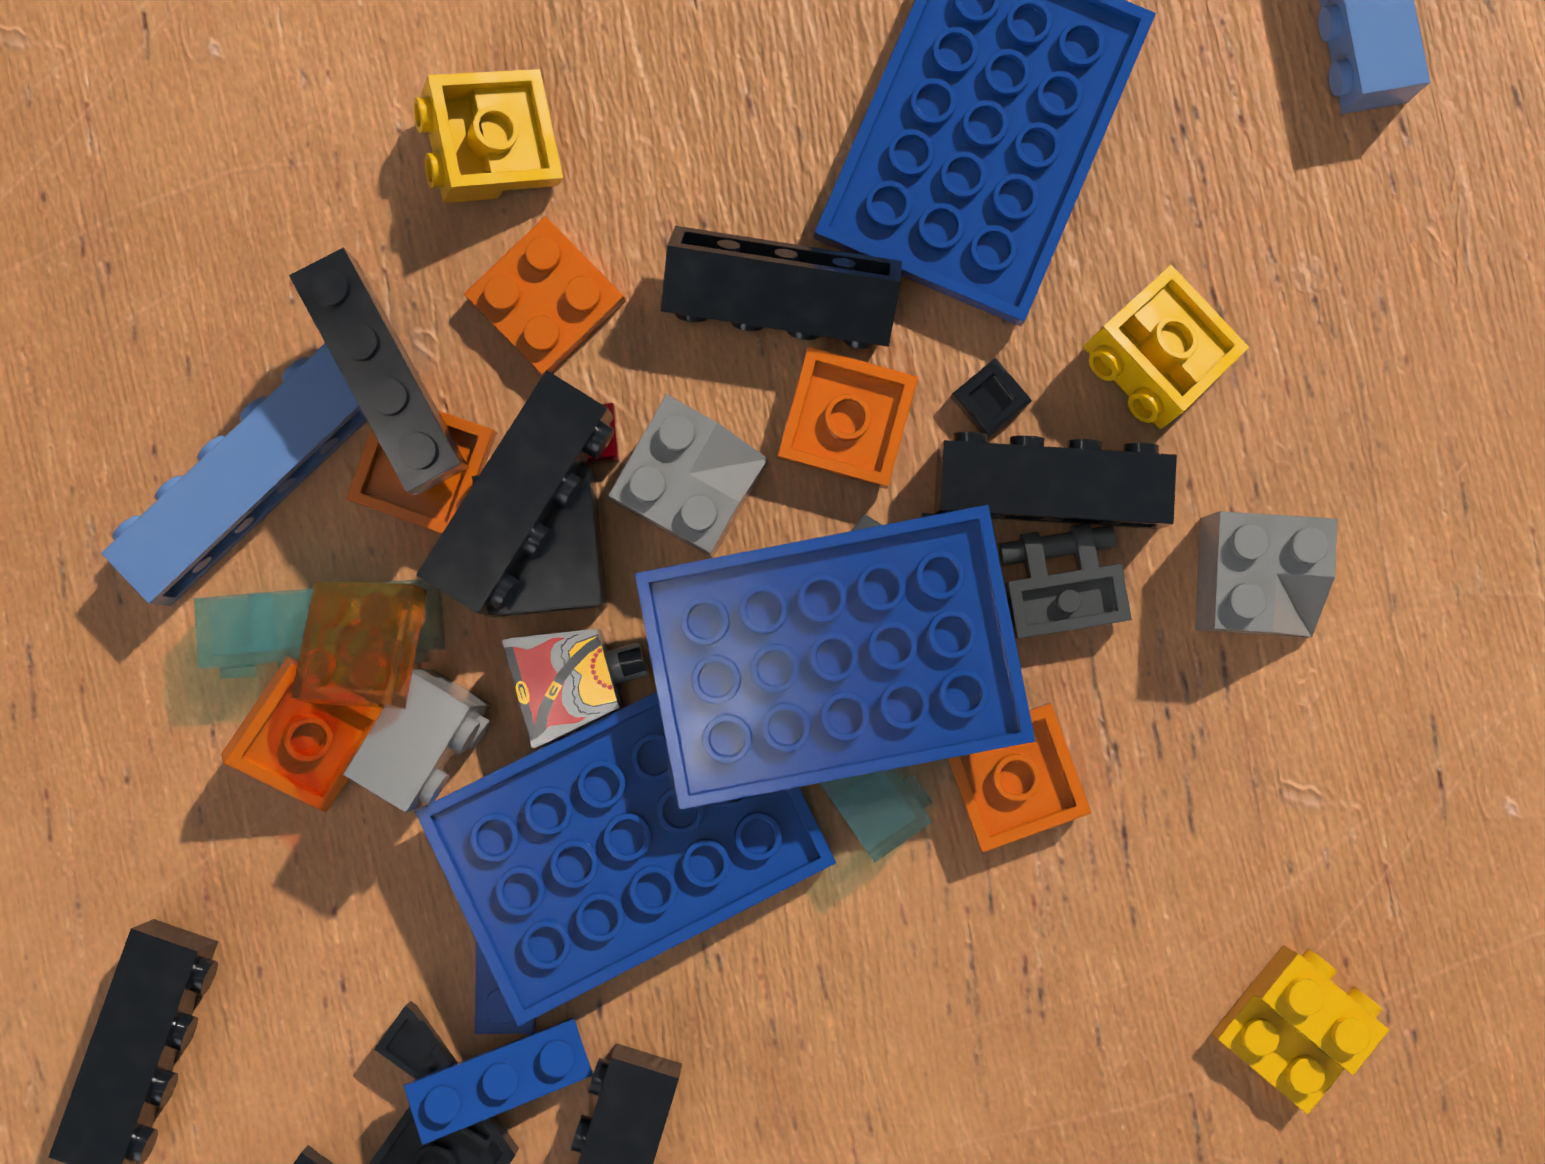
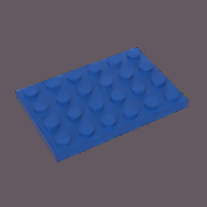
[814,0,1156,327]
[635,505,1036,810]
[414,692,836,1027]

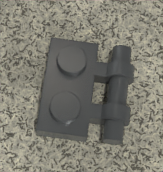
[998,523,1132,639]

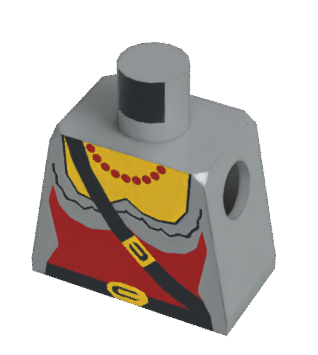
[502,629,649,748]

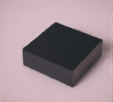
[950,357,1032,438]

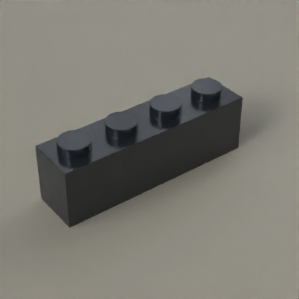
[661,226,902,349]
[289,247,469,495]
[416,370,615,615]
[934,432,1177,529]
[48,919,218,1164]
[571,1043,682,1164]

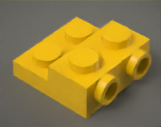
[413,69,563,203]
[1082,265,1249,430]
[1211,945,1390,1115]

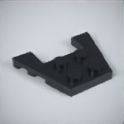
[293,1001,519,1164]

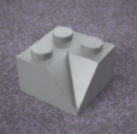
[608,394,768,558]
[1195,511,1338,637]
[343,669,492,813]

